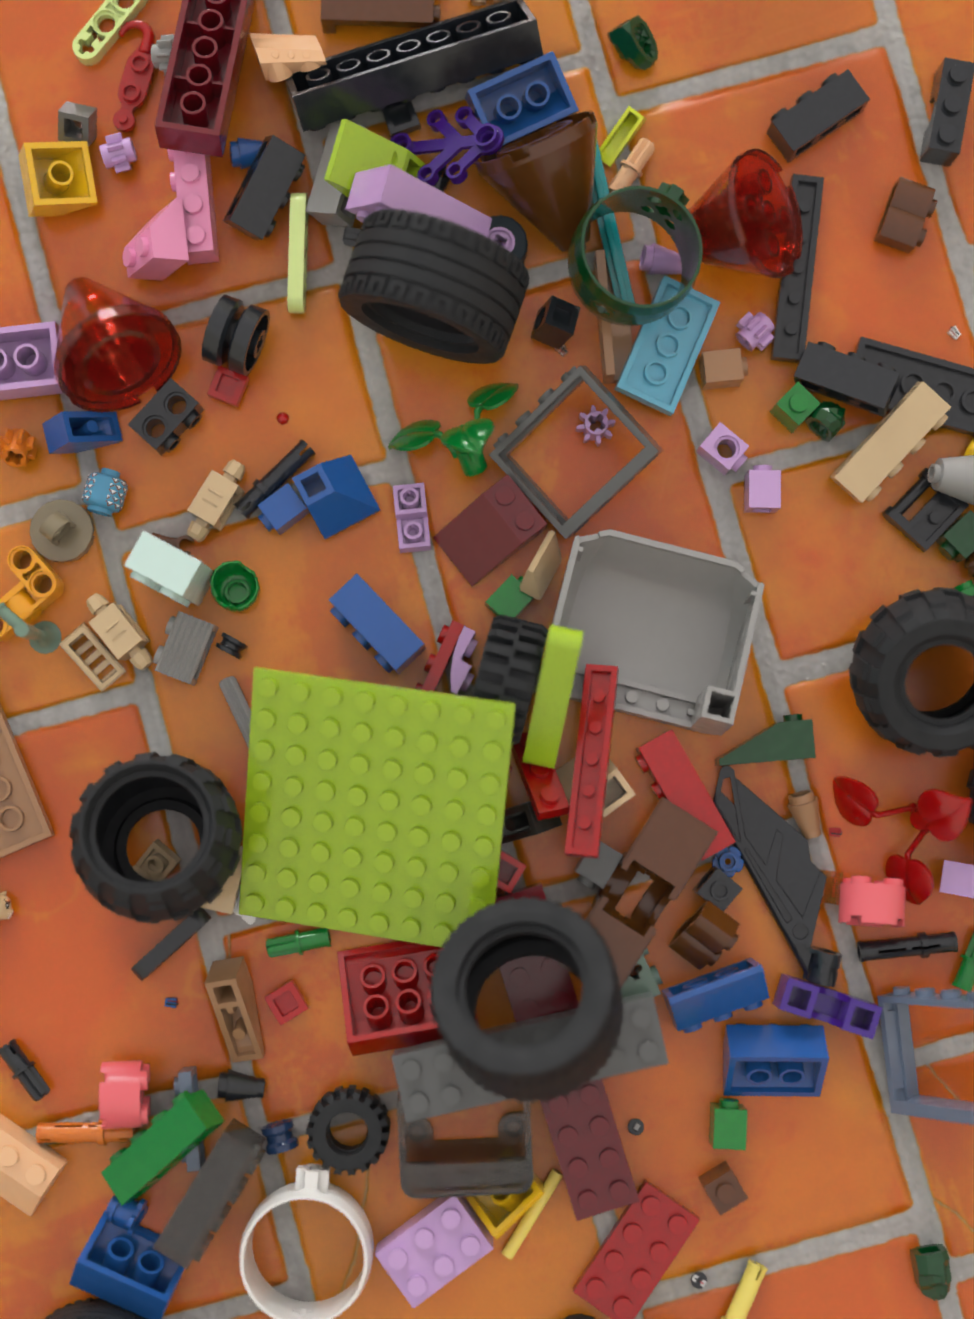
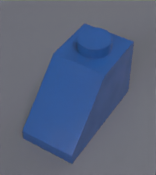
[42,411,123,454]

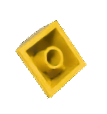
[18,141,98,217]

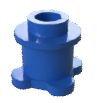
[106,1195,148,1236]

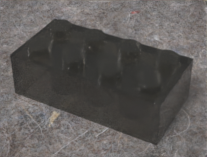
[153,1118,266,1269]

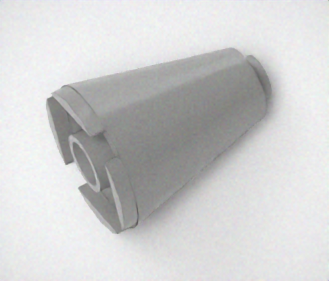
[928,455,974,505]

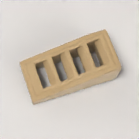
[59,623,126,692]

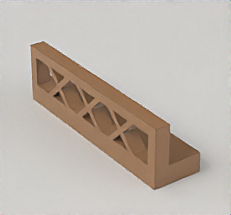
[593,250,632,384]

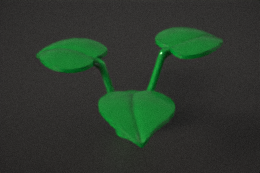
[388,383,519,476]

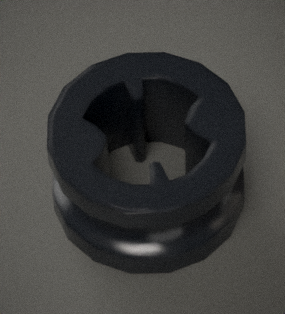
[215,632,248,660]

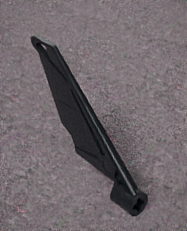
[713,765,842,987]

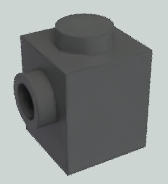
[574,842,623,889]

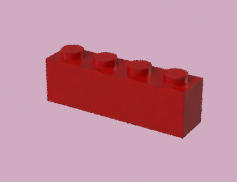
[635,729,736,861]

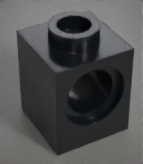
[530,295,580,350]
[692,866,742,911]

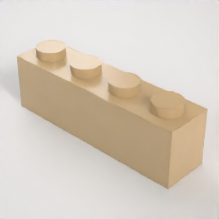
[830,381,951,503]

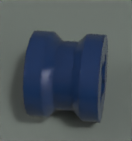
[261,1119,299,1155]

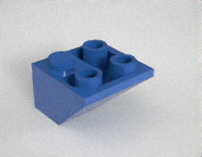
[292,455,381,540]

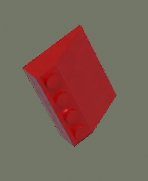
[337,941,479,1056]

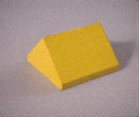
[462,1146,545,1240]

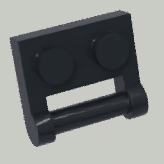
[882,468,969,552]

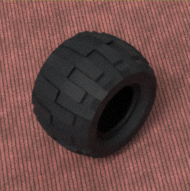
[849,587,974,757]
[69,752,243,924]

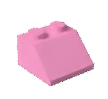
[123,198,189,280]

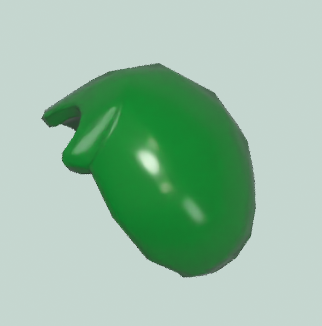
[210,560,260,612]

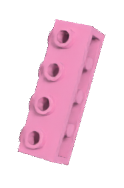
[167,149,219,265]

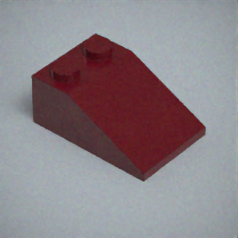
[433,474,547,587]

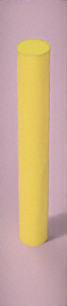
[501,1168,563,1260]

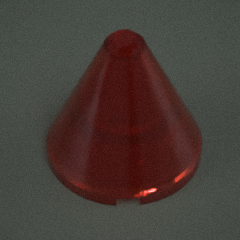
[54,277,182,412]

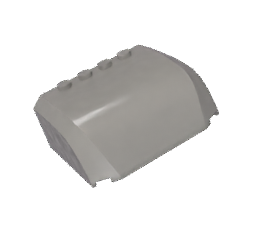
[536,529,765,736]

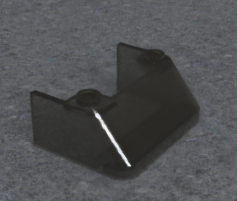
[397,1088,533,1199]

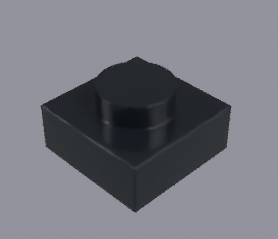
[381,101,421,138]

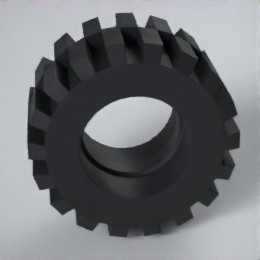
[306,1085,391,1175]

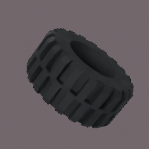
[472,615,548,745]

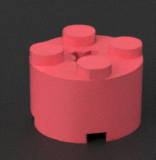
[838,876,906,928]
[99,1060,151,1129]

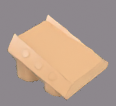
[249,33,327,82]

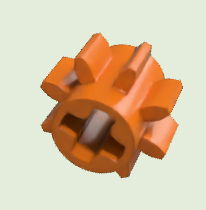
[0,428,38,467]

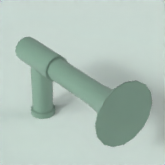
[0,602,62,654]

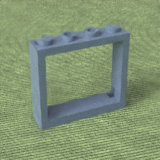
[877,986,974,1125]

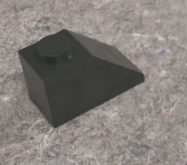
[502,801,562,844]

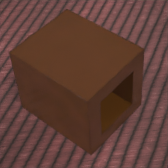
[698,1161,748,1216]

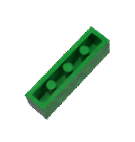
[101,1089,225,1205]

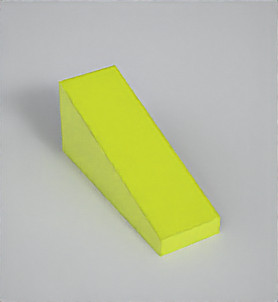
[599,106,647,168]

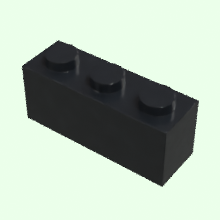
[767,69,870,163]
[223,135,306,240]
[794,341,900,417]

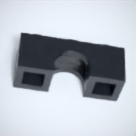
[919,57,974,167]

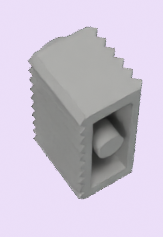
[153,611,218,686]

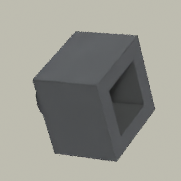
[58,101,97,147]

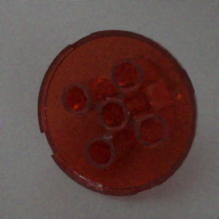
[688,148,803,278]

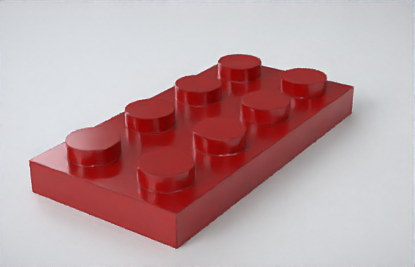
[573,1180,700,1319]

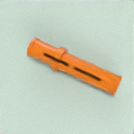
[36,1120,138,1146]

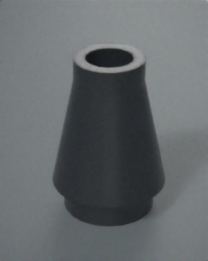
[217,1069,265,1102]

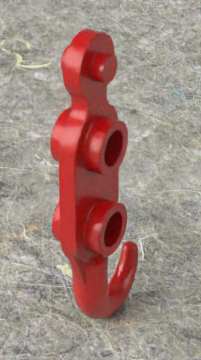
[113,20,155,133]

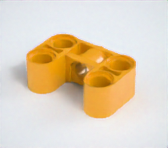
[0,545,64,642]

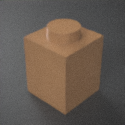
[699,348,748,390]

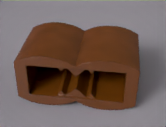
[874,176,937,253]
[668,900,740,970]

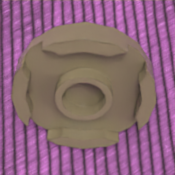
[30,499,95,562]

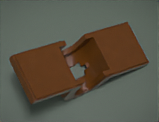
[558,797,718,988]

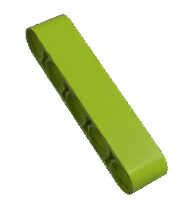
[522,625,584,769]

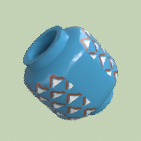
[82,468,128,517]

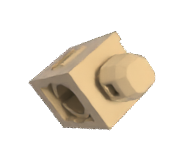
[187,459,245,542]
[86,593,153,670]

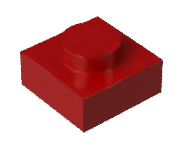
[207,366,249,408]
[264,980,309,1026]

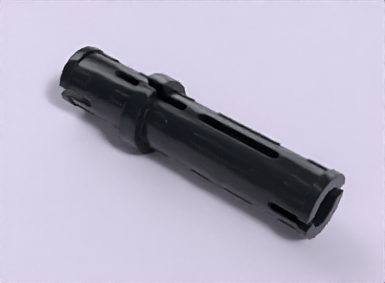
[233,439,315,519]
[857,931,958,962]

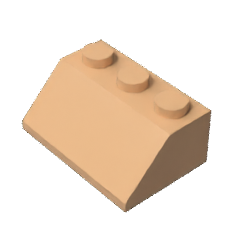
[0,1113,69,1217]

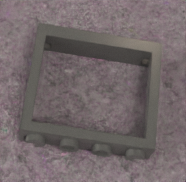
[489,366,664,539]

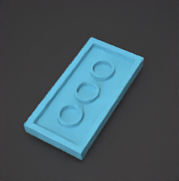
[614,275,721,416]

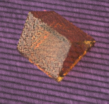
[820,869,843,905]

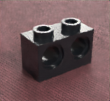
[128,378,204,455]

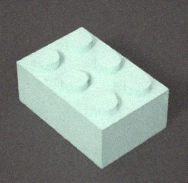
[124,531,213,608]

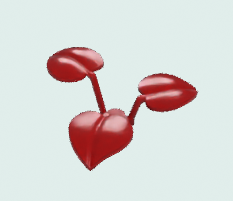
[833,776,972,905]

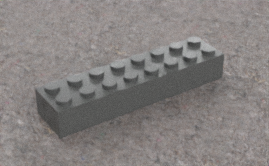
[391,991,669,1123]

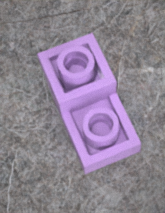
[393,483,431,553]
[450,626,478,695]

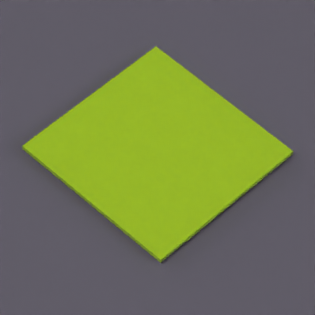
[239,667,516,947]

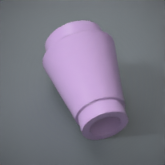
[639,243,682,275]

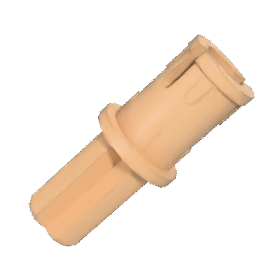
[608,138,655,193]

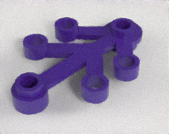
[390,106,504,186]

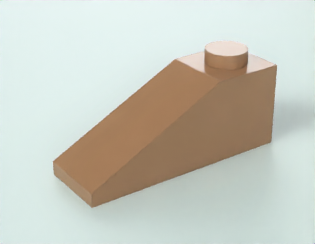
[204,956,265,1063]

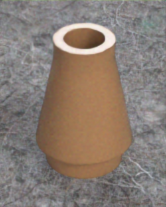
[787,790,822,839]

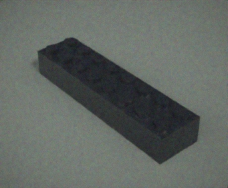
[286,0,543,132]

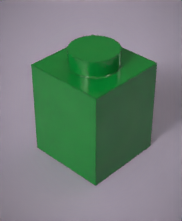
[770,382,821,433]
[485,574,534,618]
[709,1098,747,1150]

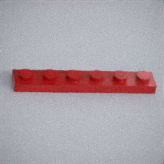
[564,664,619,859]

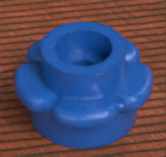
[712,846,744,877]

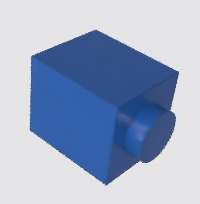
[257,483,310,535]

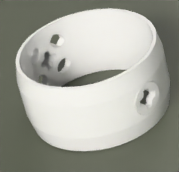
[239,1164,374,1319]

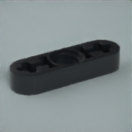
[131,907,212,981]

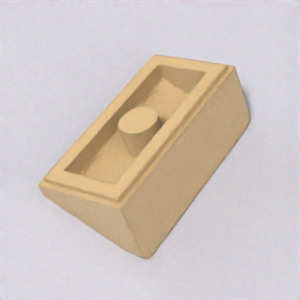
[519,530,562,600]

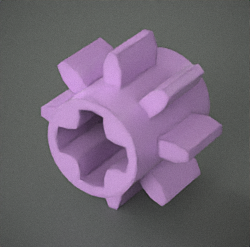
[99,132,137,173]
[736,312,775,351]
[576,405,616,447]

